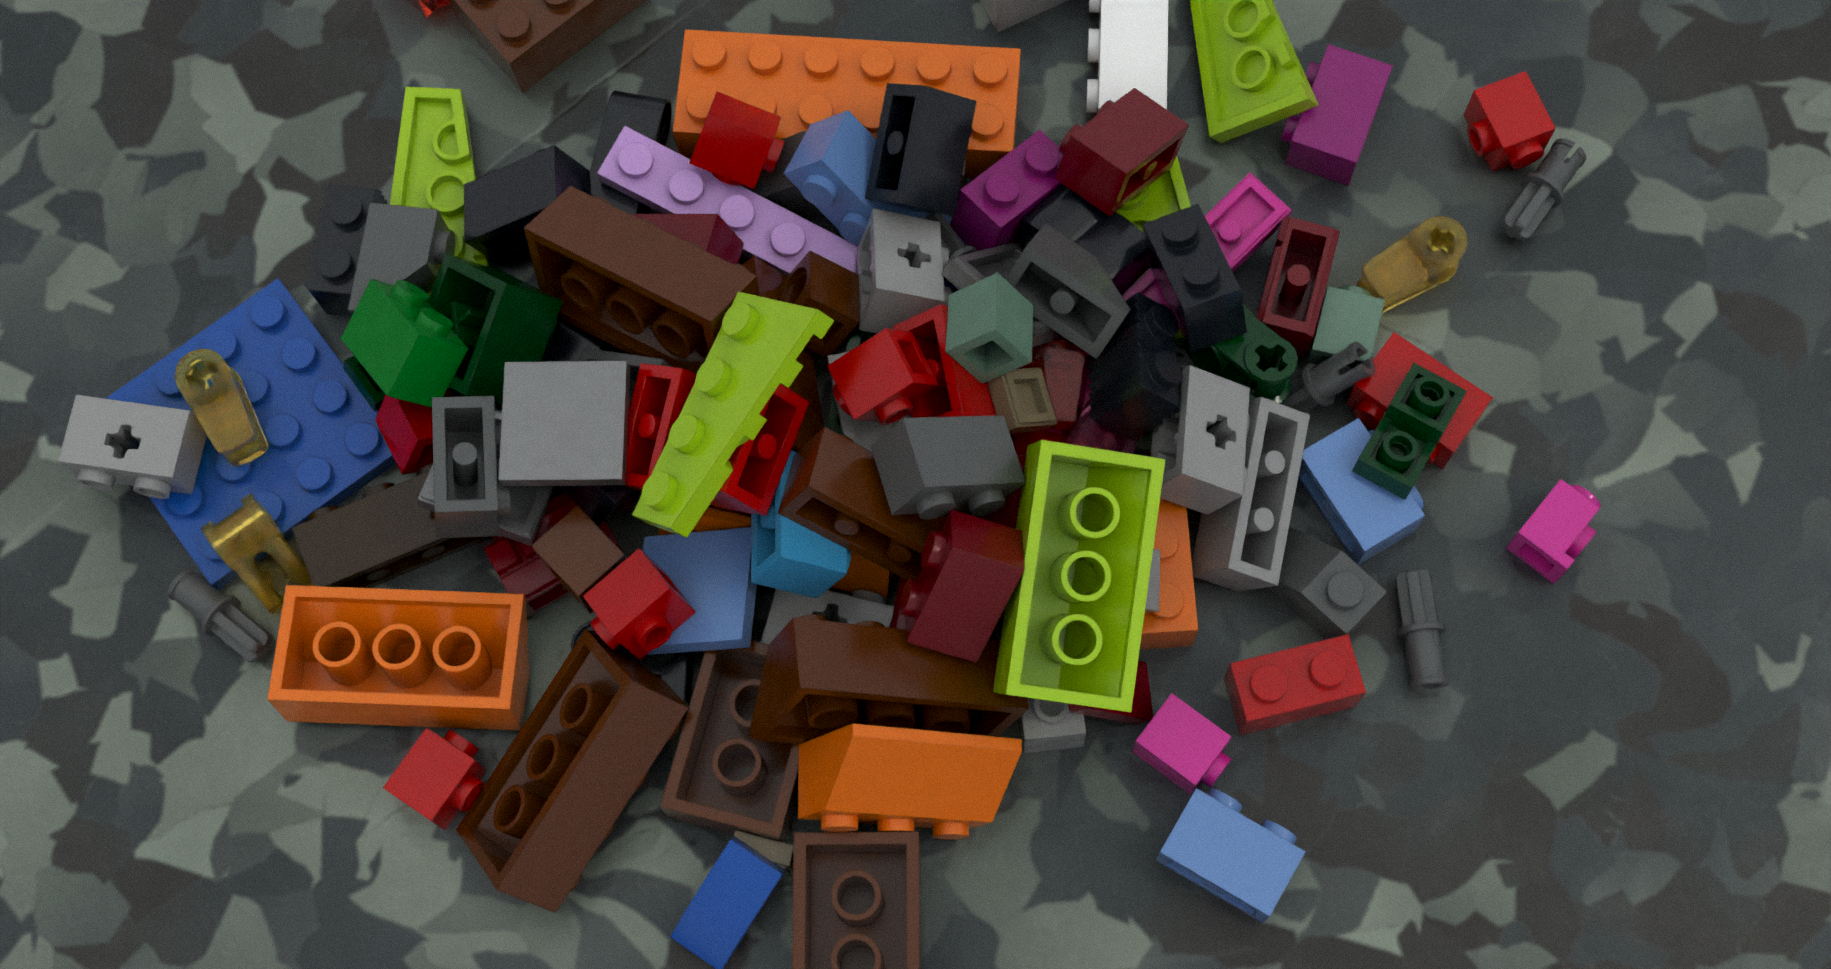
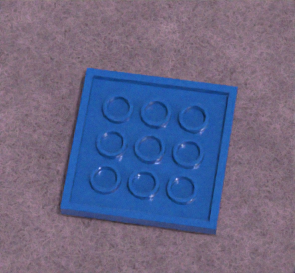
[105,278,396,590]

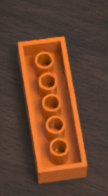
[673,29,1021,178]

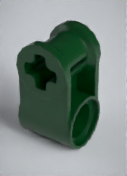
[1183,305,1298,405]

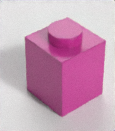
[1132,693,1232,795]

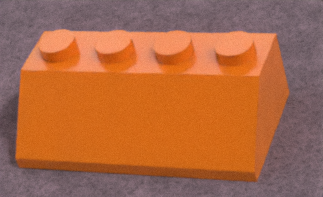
[267,585,530,731]

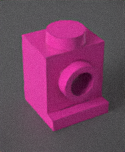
[1506,479,1601,584]

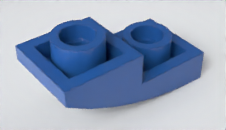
[670,837,786,969]

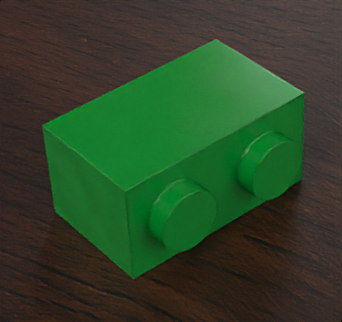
[340,279,468,408]

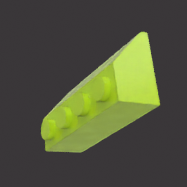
[993,440,1166,713]

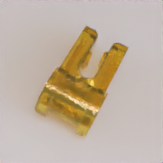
[1356,216,1467,313]
[174,349,268,466]
[201,493,313,615]

